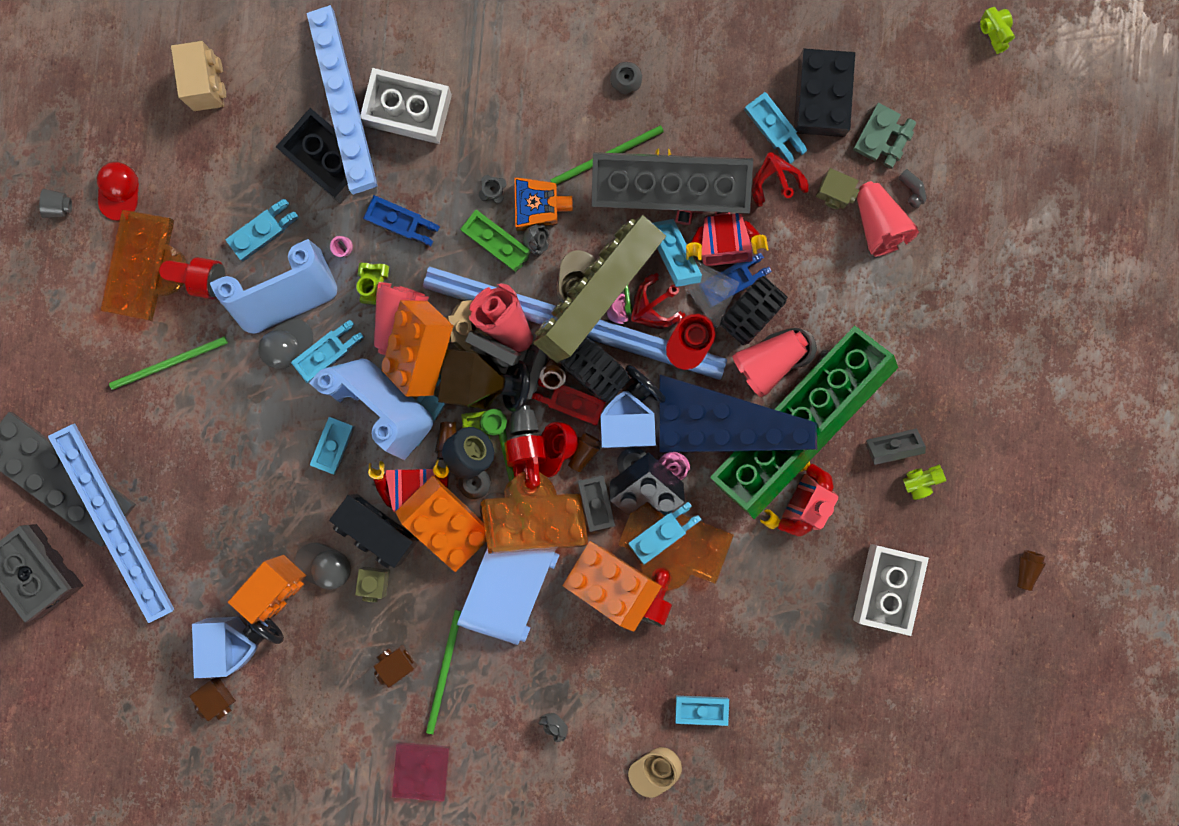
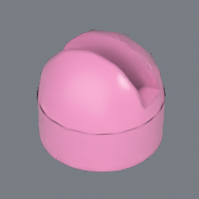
[330,236,353,257]

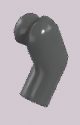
[899,169,927,208]

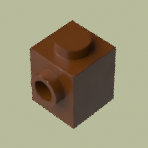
[373,645,418,688]
[189,677,236,721]

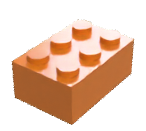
[381,300,454,397]
[395,475,492,572]
[562,541,662,632]
[228,555,307,624]

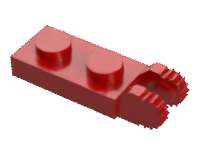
[531,378,606,426]

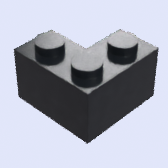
[610,452,685,516]

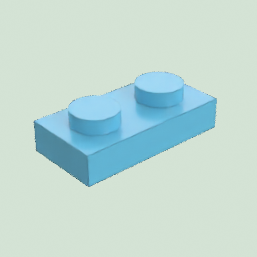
[310,417,355,475]
[675,695,729,726]

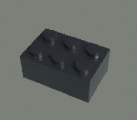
[794,48,855,137]
[276,108,374,204]
[329,494,419,568]

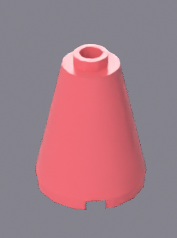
[856,181,919,257]
[374,282,429,355]
[469,283,533,353]
[732,330,808,398]

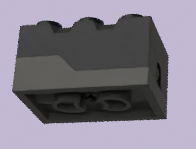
[0,524,84,623]

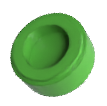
[480,409,507,436]

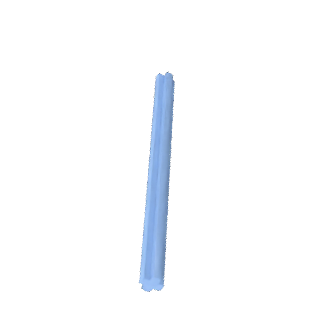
[423,266,727,380]

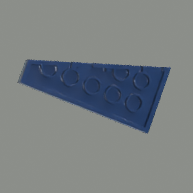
[660,375,817,453]

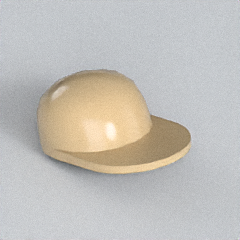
[628,747,682,798]

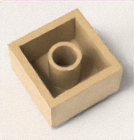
[171,41,226,111]

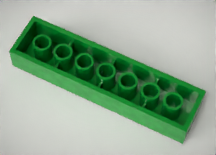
[710,325,898,519]

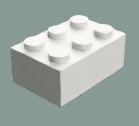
[360,68,452,144]
[853,544,929,636]

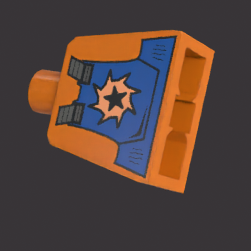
[514,178,573,231]

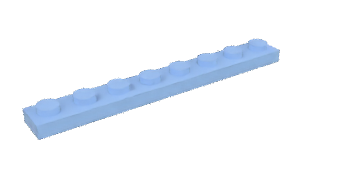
[307,5,378,195]
[48,424,174,623]

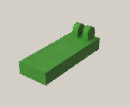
[460,210,530,272]

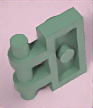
[852,103,916,169]

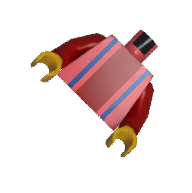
[686,212,769,267]
[368,460,449,512]
[760,461,838,536]

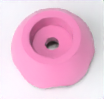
[606,294,629,324]
[659,452,690,480]

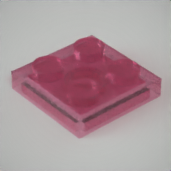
[392,742,450,801]

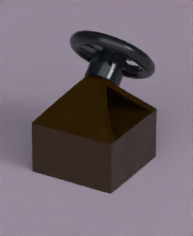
[438,349,530,412]

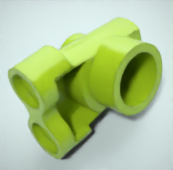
[980,7,1015,54]
[356,263,389,305]
[903,464,946,500]

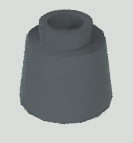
[39,189,72,218]
[510,405,539,435]

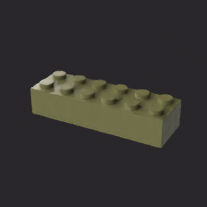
[533,215,666,363]

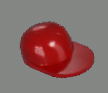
[97,162,139,221]
[666,314,716,370]
[539,422,578,478]

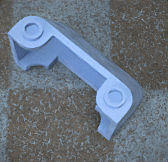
[210,239,337,334]
[309,359,434,460]
[457,524,560,645]

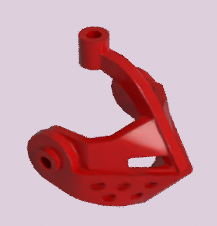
[752,152,809,208]
[631,273,686,329]

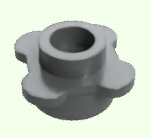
[479,175,507,203]

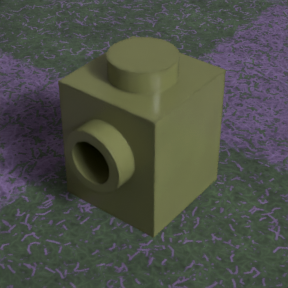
[815,168,859,209]
[355,567,390,602]

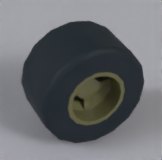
[442,427,495,479]

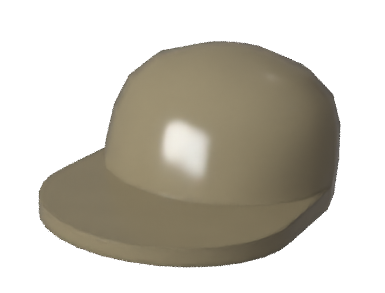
[556,250,596,302]

